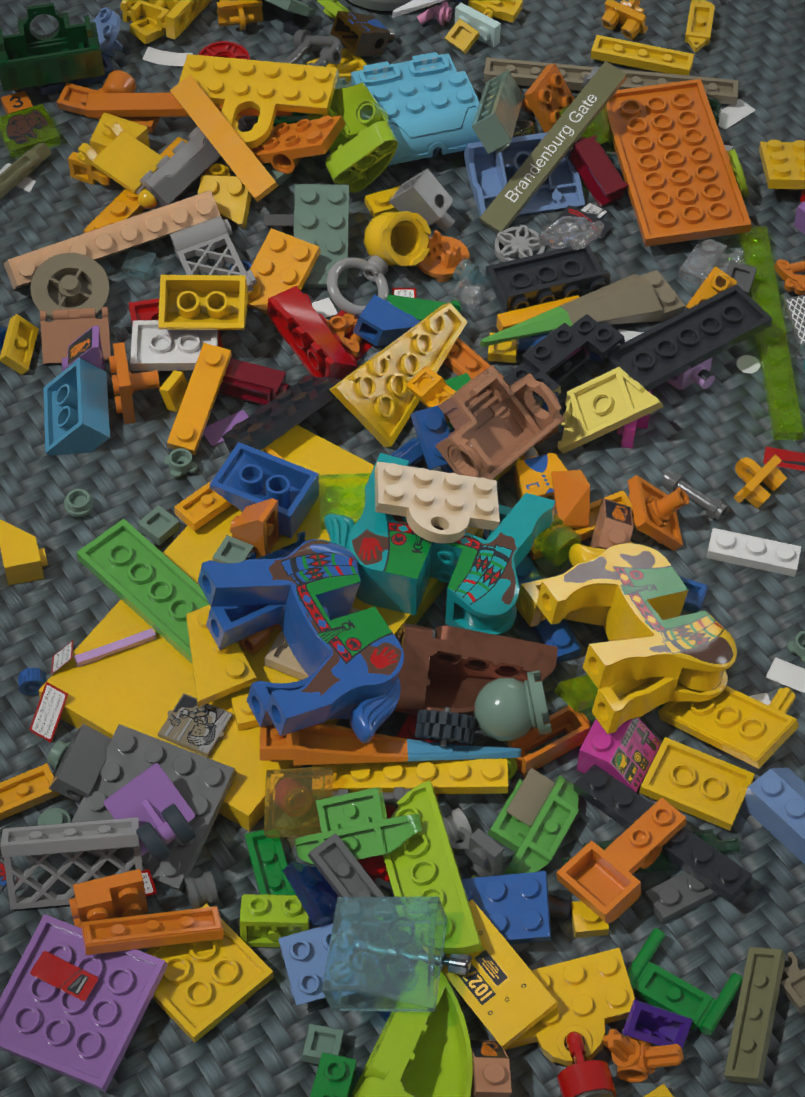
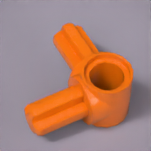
[603,1029,684,1083]

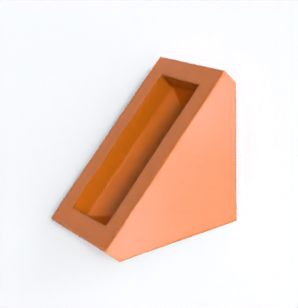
[551,470,590,529]

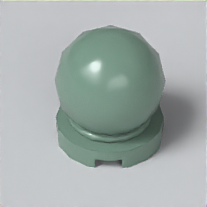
[474,670,552,741]

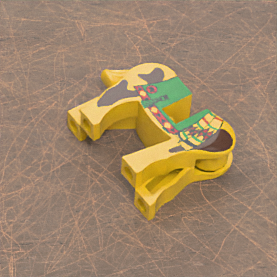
[516,543,737,734]

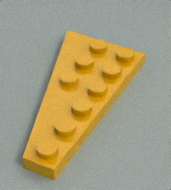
[329,303,467,448]

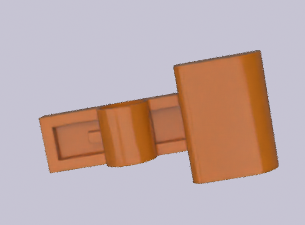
[556,798,686,924]

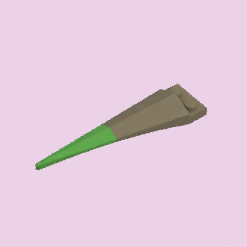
[480,270,686,347]

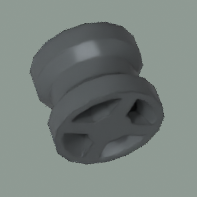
[184,871,219,909]

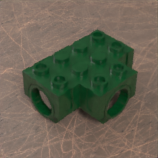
[0,3,105,91]

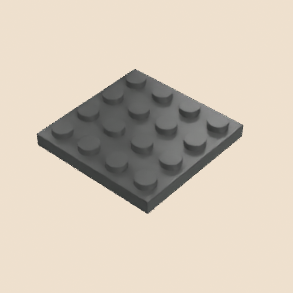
[71,724,237,892]

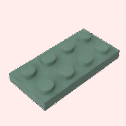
[294,184,349,289]

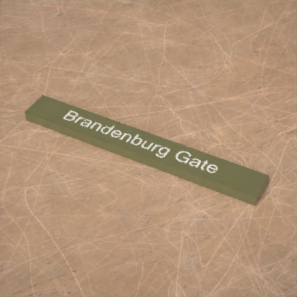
[480,61,627,233]

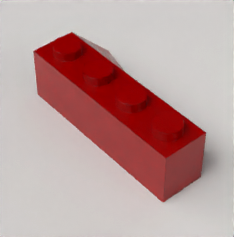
[267,285,358,380]

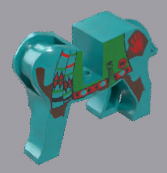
[324,453,556,635]

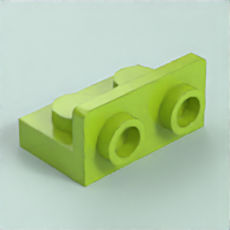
[240,894,310,948]

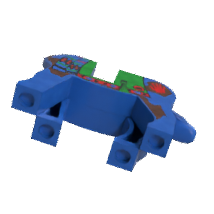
[198,539,404,743]

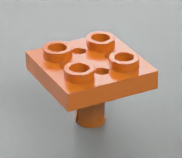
[522,63,575,133]
[109,342,160,424]
[628,475,689,551]

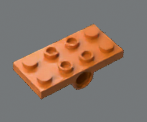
[250,115,346,174]

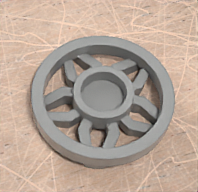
[494,225,545,262]

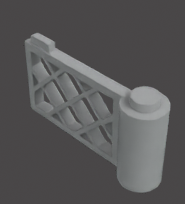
[169,216,257,292]

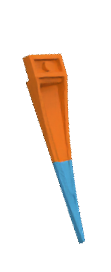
[259,722,521,766]

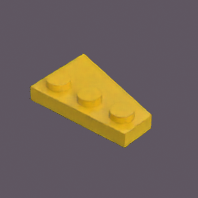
[186,605,256,707]

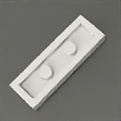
[706,528,801,577]

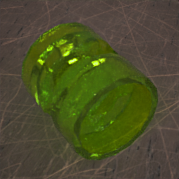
[532,513,581,566]

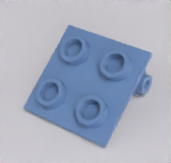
[278,920,363,1006]

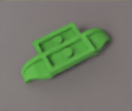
[487,775,579,875]
[294,787,422,864]

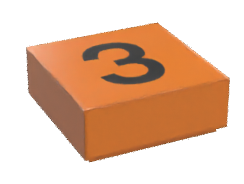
[1,91,34,119]

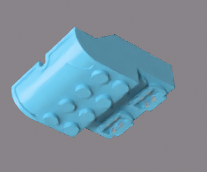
[351,52,481,165]

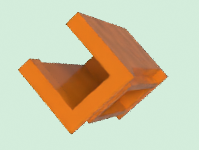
[507,704,590,779]

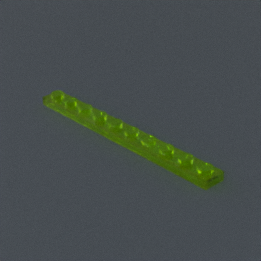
[739,226,804,440]

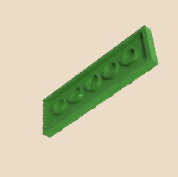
[76,519,210,665]

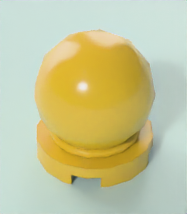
[364,211,431,266]

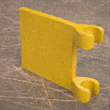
[77,118,164,194]

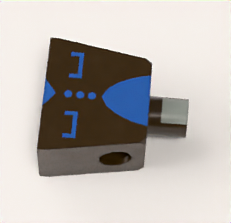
[330,11,395,56]

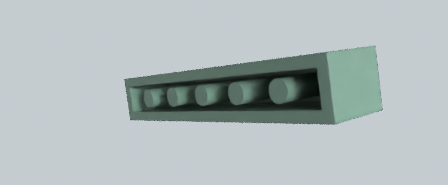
[472,70,524,154]

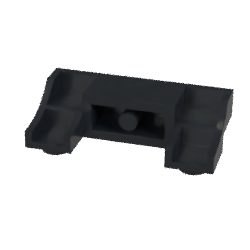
[503,314,625,408]

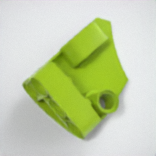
[307,82,398,193]

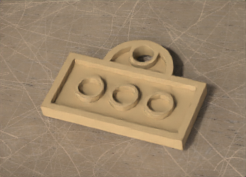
[375,461,500,544]

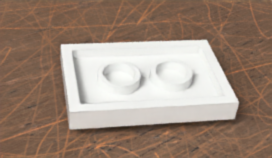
[130,320,218,371]

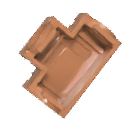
[435,365,565,480]

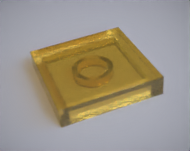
[264,766,333,838]

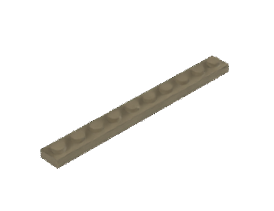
[483,57,738,105]

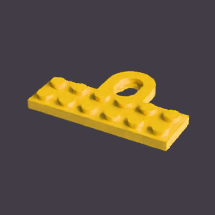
[178,54,339,149]

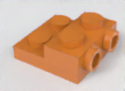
[69,869,149,928]

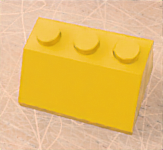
[158,275,248,330]

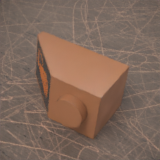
[590,498,633,550]
[470,1040,512,1097]

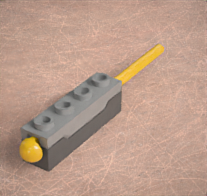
[136,116,243,210]

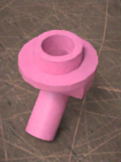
[417,1,452,26]

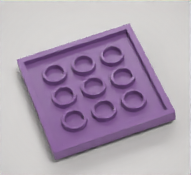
[0,914,168,1092]

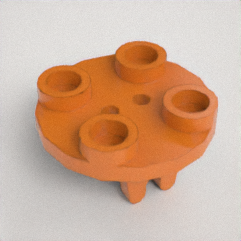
[416,230,470,282]

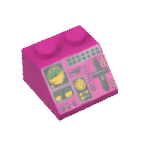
[577,717,661,793]

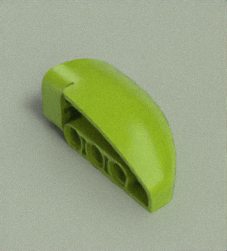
[351,960,473,1097]

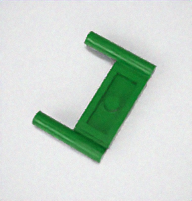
[627,928,743,1036]

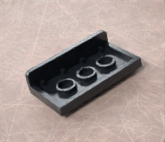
[486,242,611,313]
[222,375,342,454]

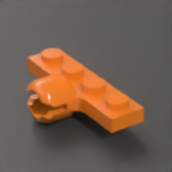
[57,70,160,133]

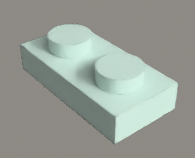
[455,3,501,48]

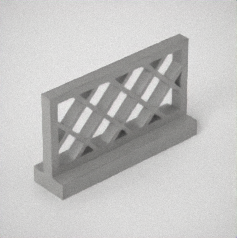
[0,817,143,910]

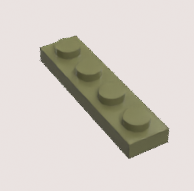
[724,947,786,1084]

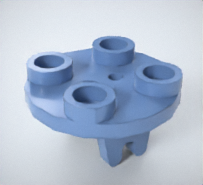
[92,7,123,57]

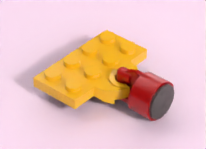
[504,947,635,1097]

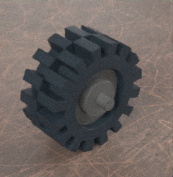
[415,707,476,747]

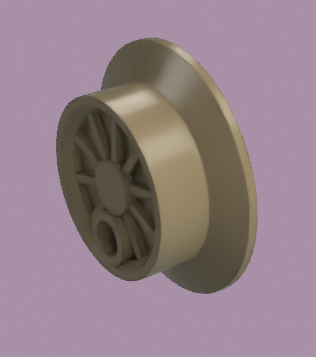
[31,253,109,320]

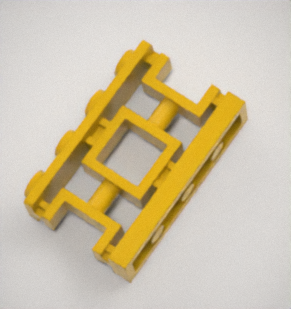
[120,0,212,40]

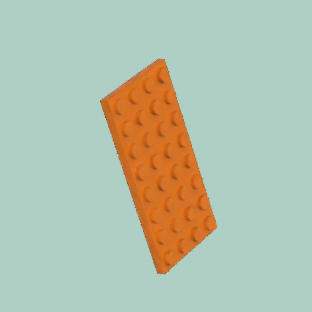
[603,79,752,247]

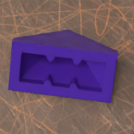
[622,999,693,1049]

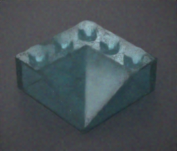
[322,897,447,1012]

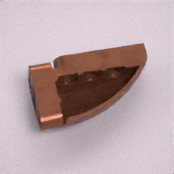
[394,623,558,716]

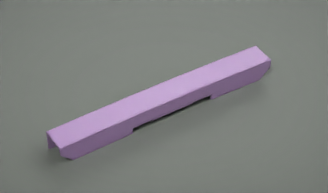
[74,628,156,667]

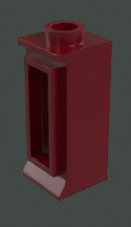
[568,135,629,208]
[217,358,290,405]

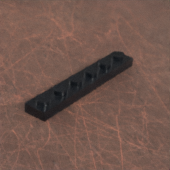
[574,764,752,903]

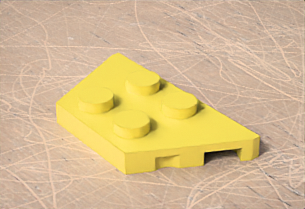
[558,367,663,454]

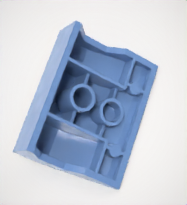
[464,132,585,217]

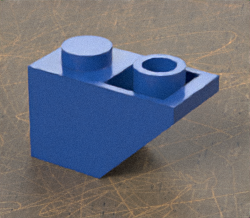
[353,294,420,346]

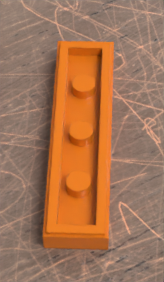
[81,906,224,955]

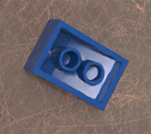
[209,442,319,539]

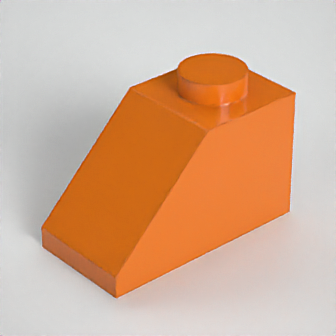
[230,498,280,559]

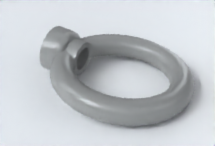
[326,256,389,316]

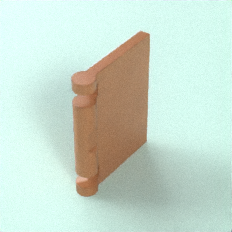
[40,307,111,364]

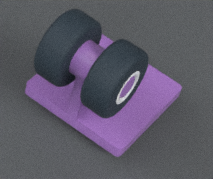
[104,763,196,863]

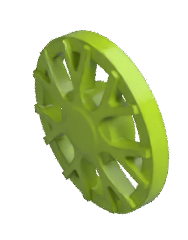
[728,148,750,198]

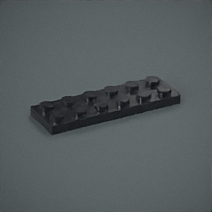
[603,284,773,391]

